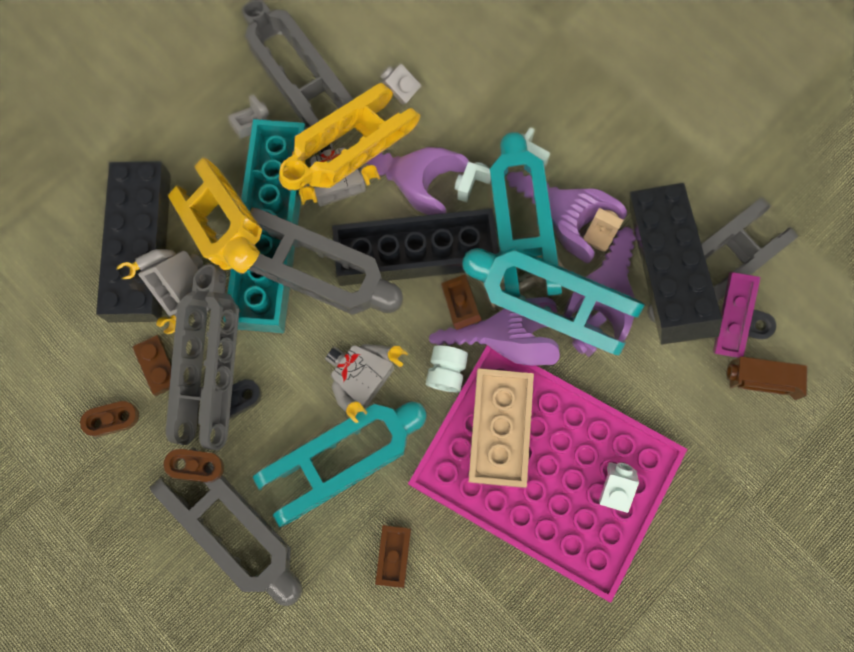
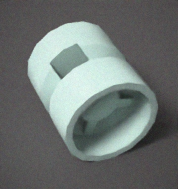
[425,345,468,393]

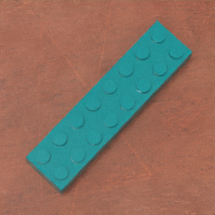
[223,119,307,333]

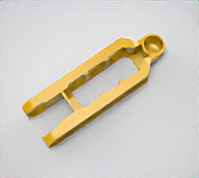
[279,83,420,191]
[168,157,262,274]

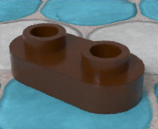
[80,401,139,437]
[164,449,224,483]

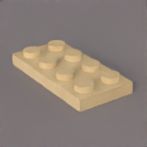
[468,369,534,488]

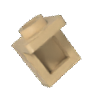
[583,208,623,252]

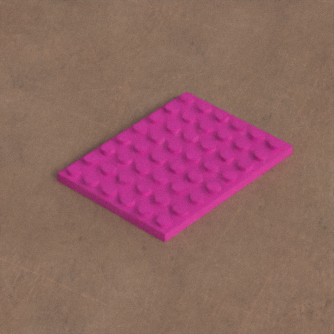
[408,345,688,603]

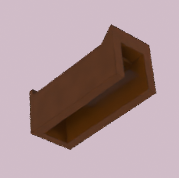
[726,356,808,400]

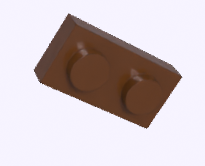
[441,274,482,330]
[133,335,172,396]
[375,525,411,588]

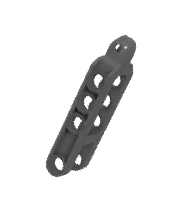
[242,0,353,129]
[647,197,799,324]
[248,208,403,315]
[166,264,239,451]
[149,447,303,606]

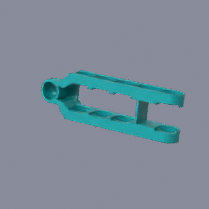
[490,132,562,297]
[462,247,645,356]
[252,401,427,528]

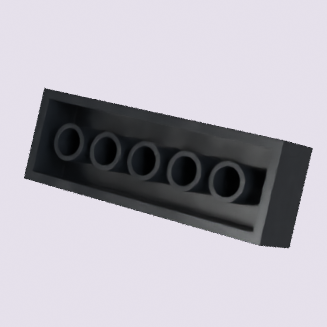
[96,161,171,323]
[630,182,722,345]
[332,208,499,286]

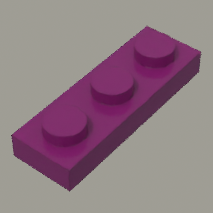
[713,272,761,358]

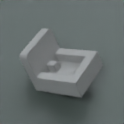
[378,63,422,105]
[228,94,269,139]

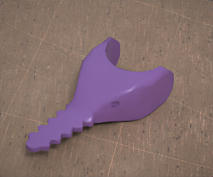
[367,147,469,215]
[507,171,627,263]
[563,227,636,342]
[429,297,560,366]

